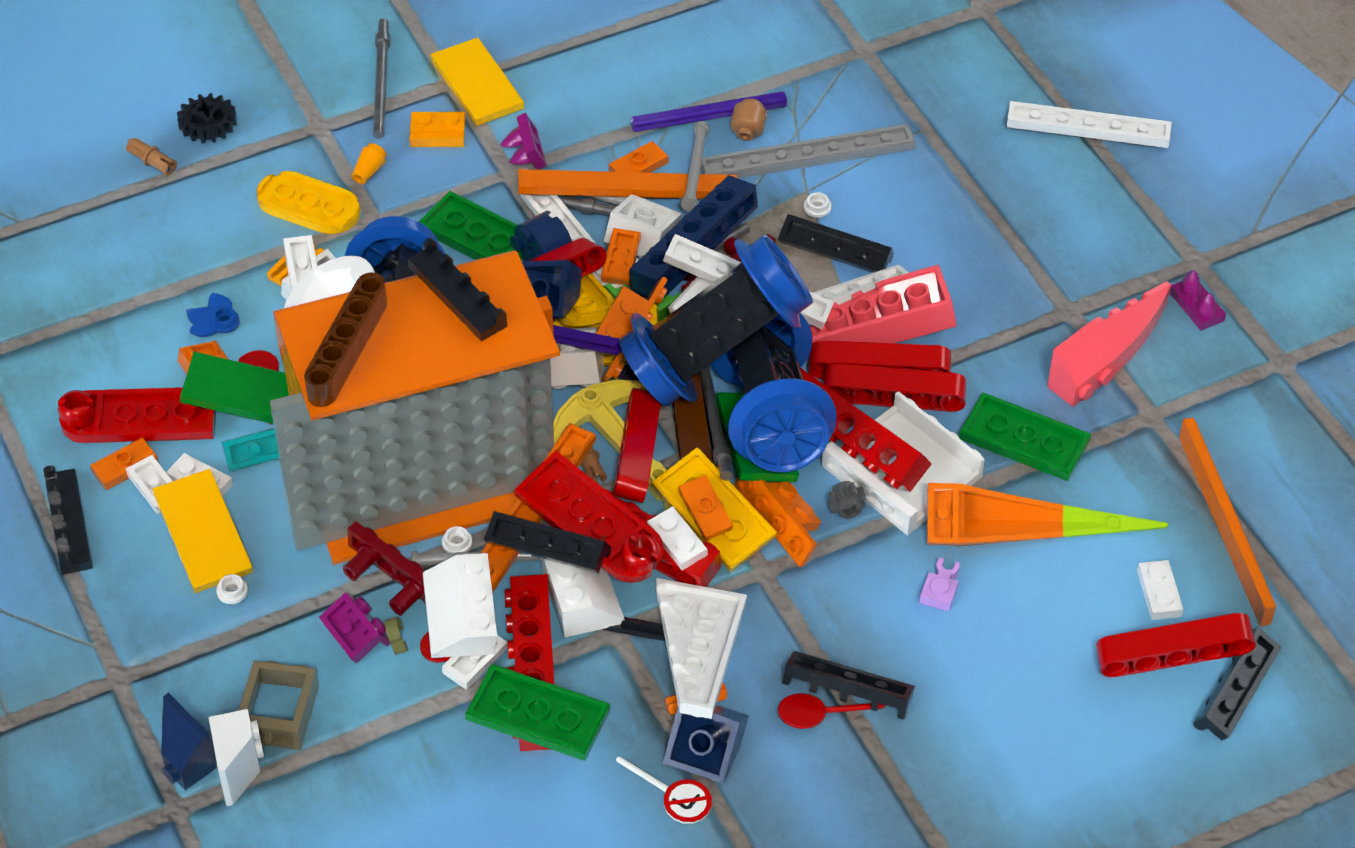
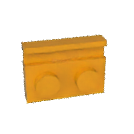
[409,112,466,147]

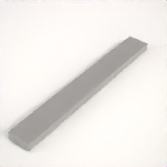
[700,124,916,178]

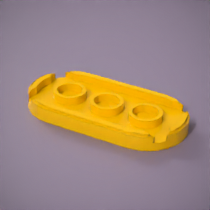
[257,171,361,234]
[557,273,614,327]

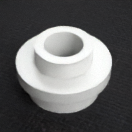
[804,192,831,218]
[442,526,473,553]
[216,574,248,604]

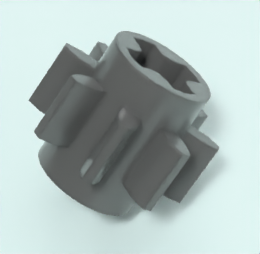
[828,481,867,519]

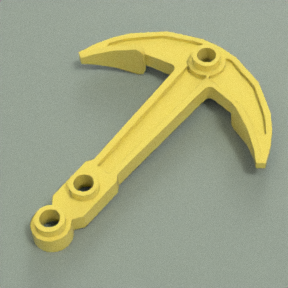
[553,379,670,510]

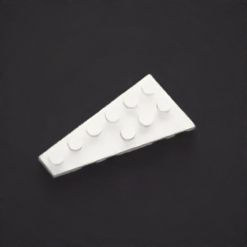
[655,578,747,719]

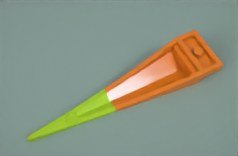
[927,483,1169,547]

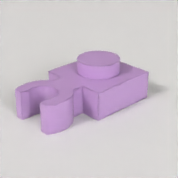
[919,557,960,611]

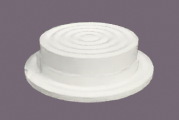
[284,256,375,308]

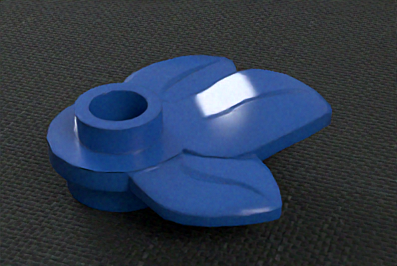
[186,293,240,337]

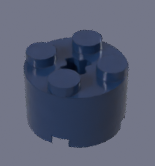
[510,210,572,261]

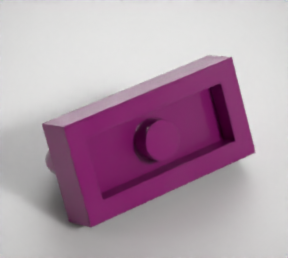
[500,112,547,170]
[1169,270,1226,331]

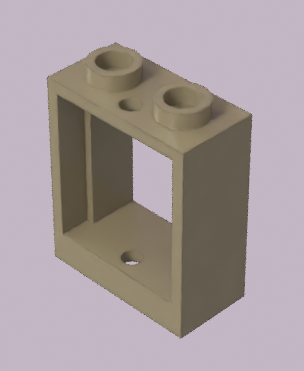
[238,661,319,750]

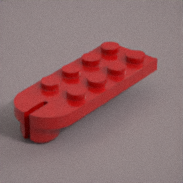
[57,387,216,443]
[514,450,664,583]

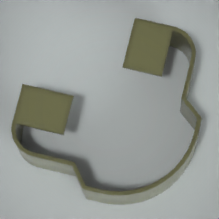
[385,616,408,655]

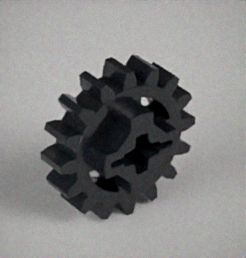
[177,93,237,143]

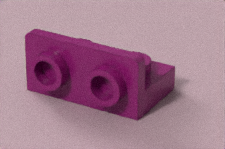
[319,592,391,663]

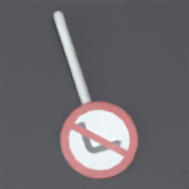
[616,756,712,824]

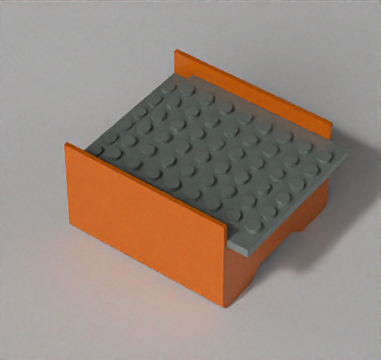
[270,250,560,565]

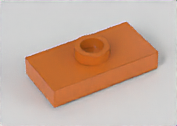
[609,141,669,173]
[601,228,641,286]
[90,438,159,490]
[678,475,733,541]

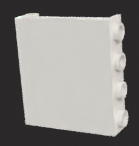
[822,391,985,536]

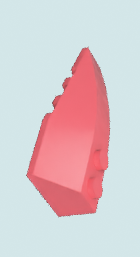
[809,265,957,343]
[1047,281,1171,407]

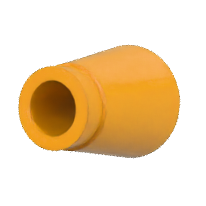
[351,143,387,184]

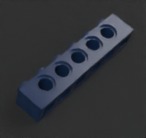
[629,175,758,300]

